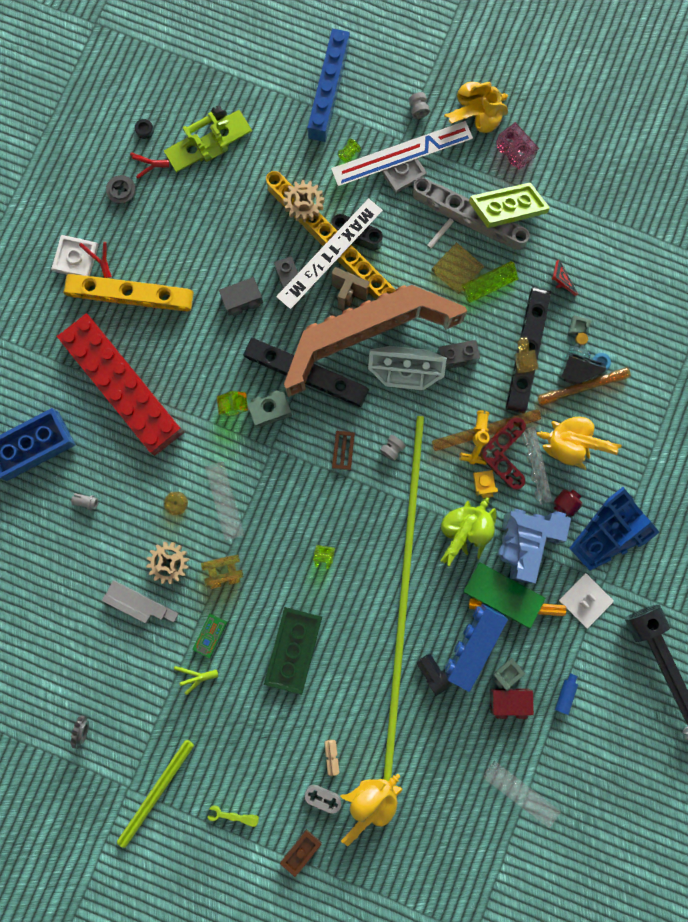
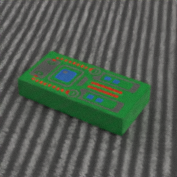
[192,613,228,658]

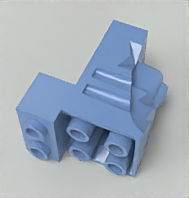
[497,509,571,584]

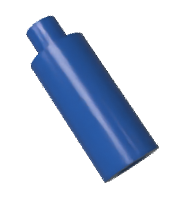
[555,673,579,715]

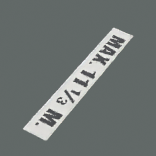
[276,198,383,309]

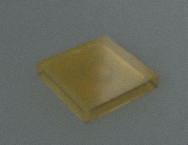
[431,242,484,294]

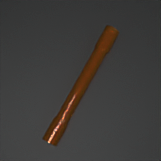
[537,367,631,406]

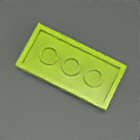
[469,183,550,228]

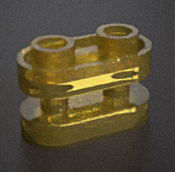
[201,554,244,589]

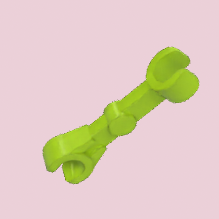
[208,805,259,827]

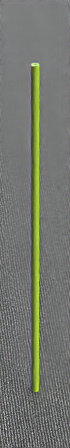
[383,416,424,781]

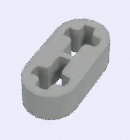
[305,785,341,814]

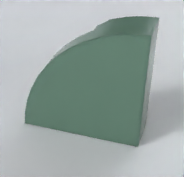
[568,315,592,335]

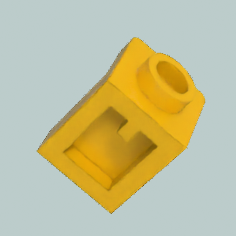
[473,470,498,499]

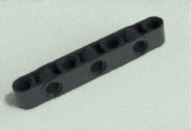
[506,286,551,414]
[243,338,369,407]

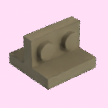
[332,267,370,311]

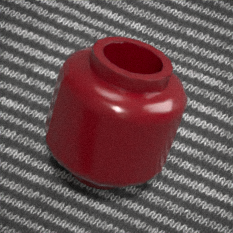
[553,489,583,517]

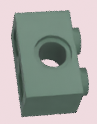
[248,391,292,428]

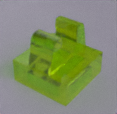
[313,545,335,569]

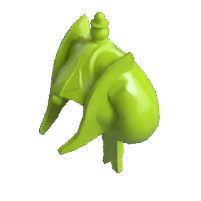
[440,497,496,567]

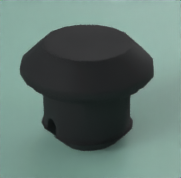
[211,106,227,121]

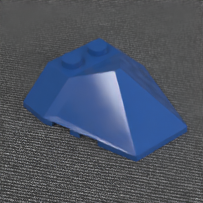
[570,487,660,571]

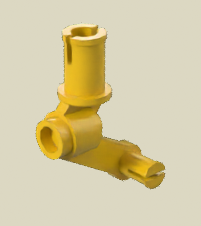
[459,410,490,465]

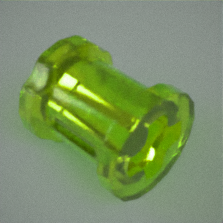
[337,139,361,163]

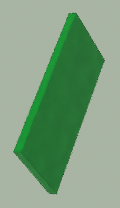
[463,562,546,629]

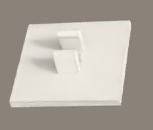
[559,573,614,629]

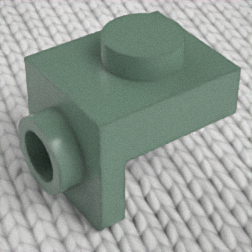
[494,658,525,691]

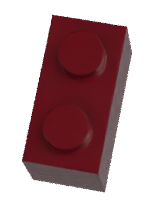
[490,688,534,719]

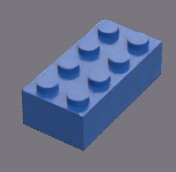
[0,408,76,481]
[444,603,508,692]

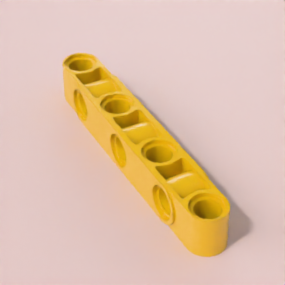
[63,274,194,312]

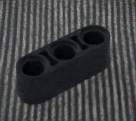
[332,214,383,251]

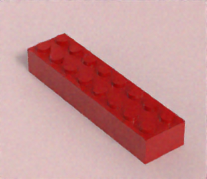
[56,313,185,456]

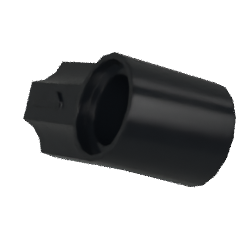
[416,653,453,696]

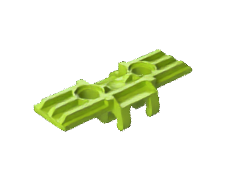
[164,109,252,173]

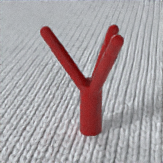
[130,153,169,179]
[79,242,112,278]

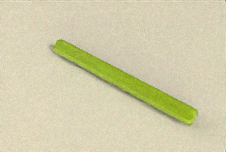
[117,740,194,848]

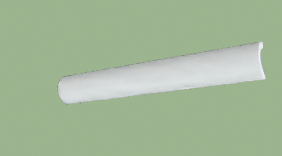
[427,218,454,248]

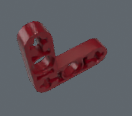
[480,418,526,489]

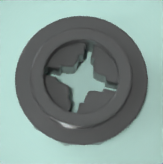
[106,175,136,204]
[70,715,89,749]

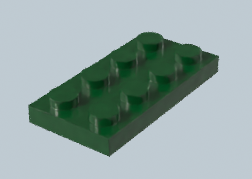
[264,607,322,695]

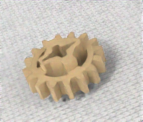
[283,180,324,222]
[146,542,190,584]

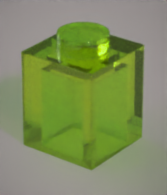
[217,391,248,416]

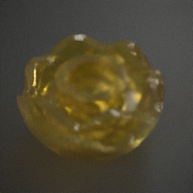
[164,491,188,515]

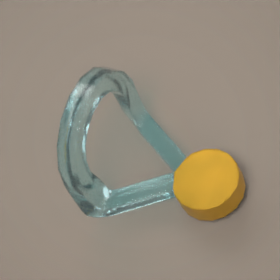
[566,333,591,359]

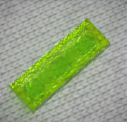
[462,261,519,303]

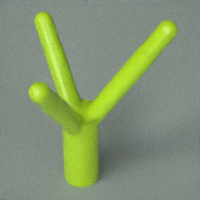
[174,666,219,695]

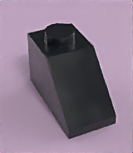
[560,352,606,384]

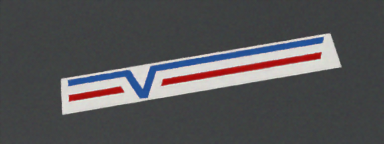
[331,121,473,186]

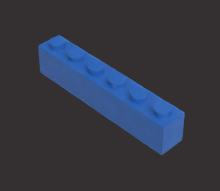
[307,28,350,142]

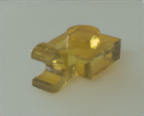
[514,337,538,373]

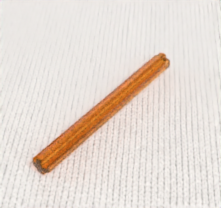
[432,409,541,451]

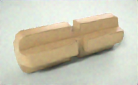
[324,740,339,776]

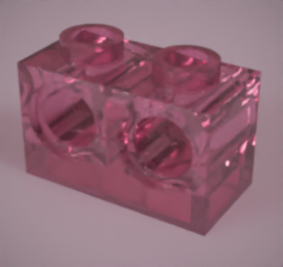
[496,122,539,170]

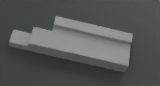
[102,580,179,623]

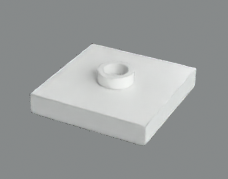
[51,235,99,276]

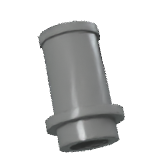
[71,493,98,510]

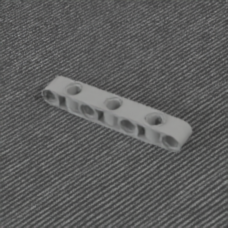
[412,178,530,250]

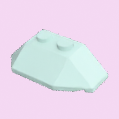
[368,346,447,390]

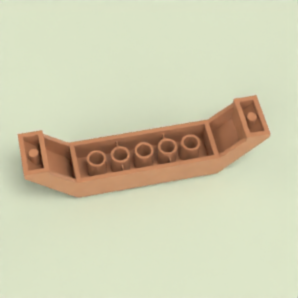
[284,285,467,397]

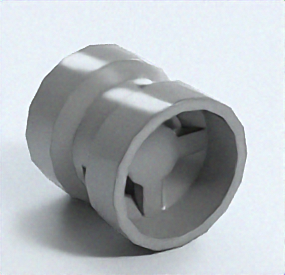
[408,92,430,119]
[380,435,406,461]

